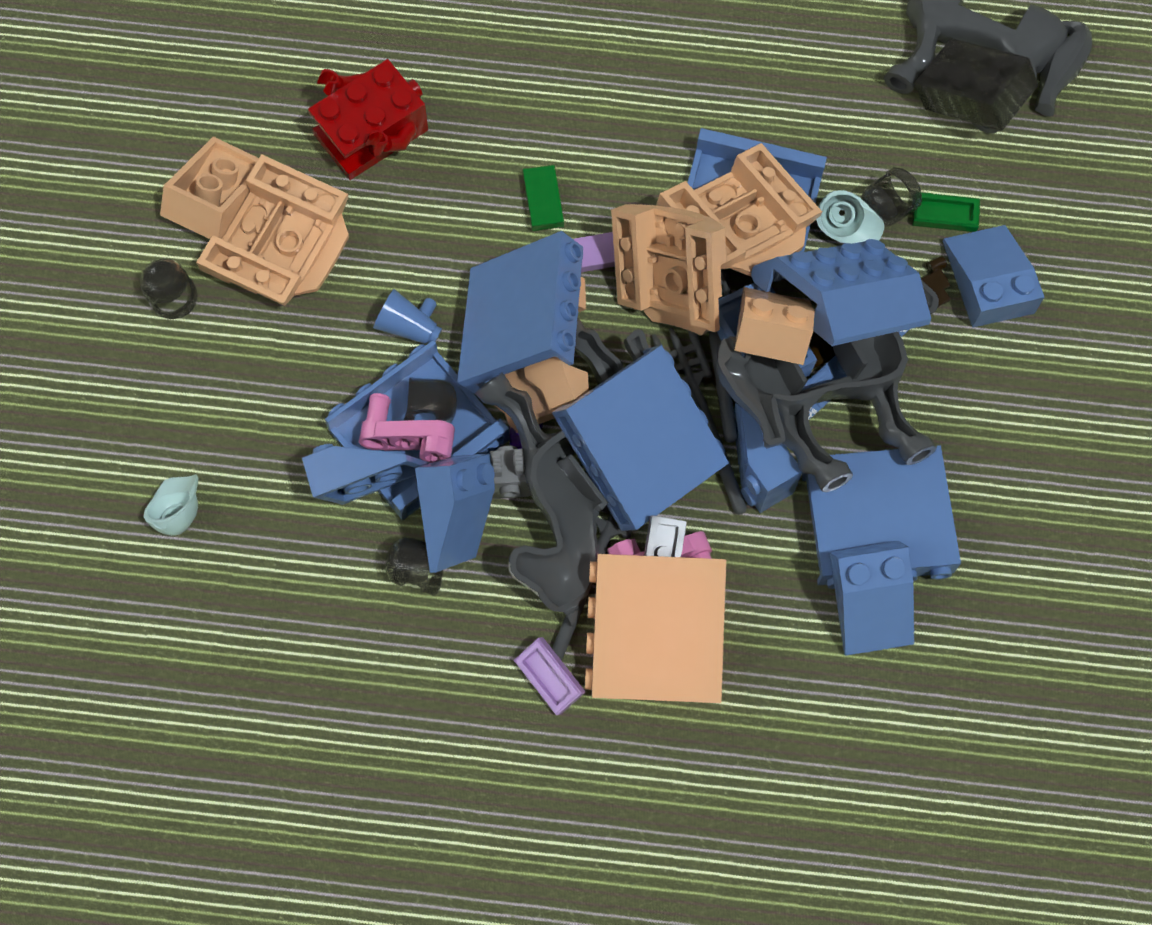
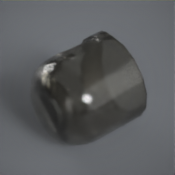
[861,167,922,227]
[140,258,198,319]
[403,377,457,423]
[385,537,443,596]

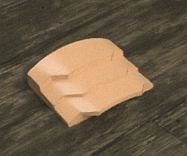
[656,143,822,277]
[196,154,349,306]
[611,204,726,336]
[494,277,589,433]

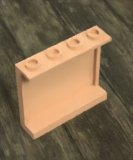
[585,554,726,703]

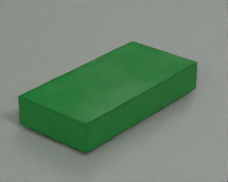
[523,165,564,231]
[912,192,980,232]

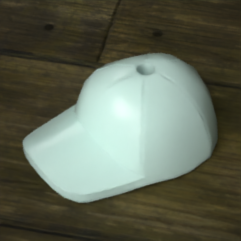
[816,190,884,244]
[143,474,199,536]

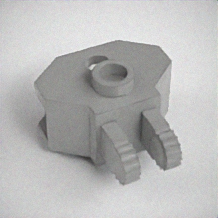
[490,446,531,499]

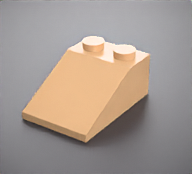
[160,136,259,239]
[734,287,815,365]

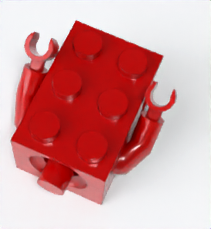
[308,59,428,180]

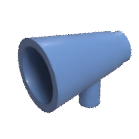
[373,289,442,344]

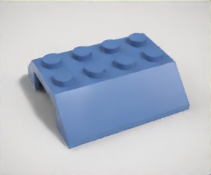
[751,239,931,346]

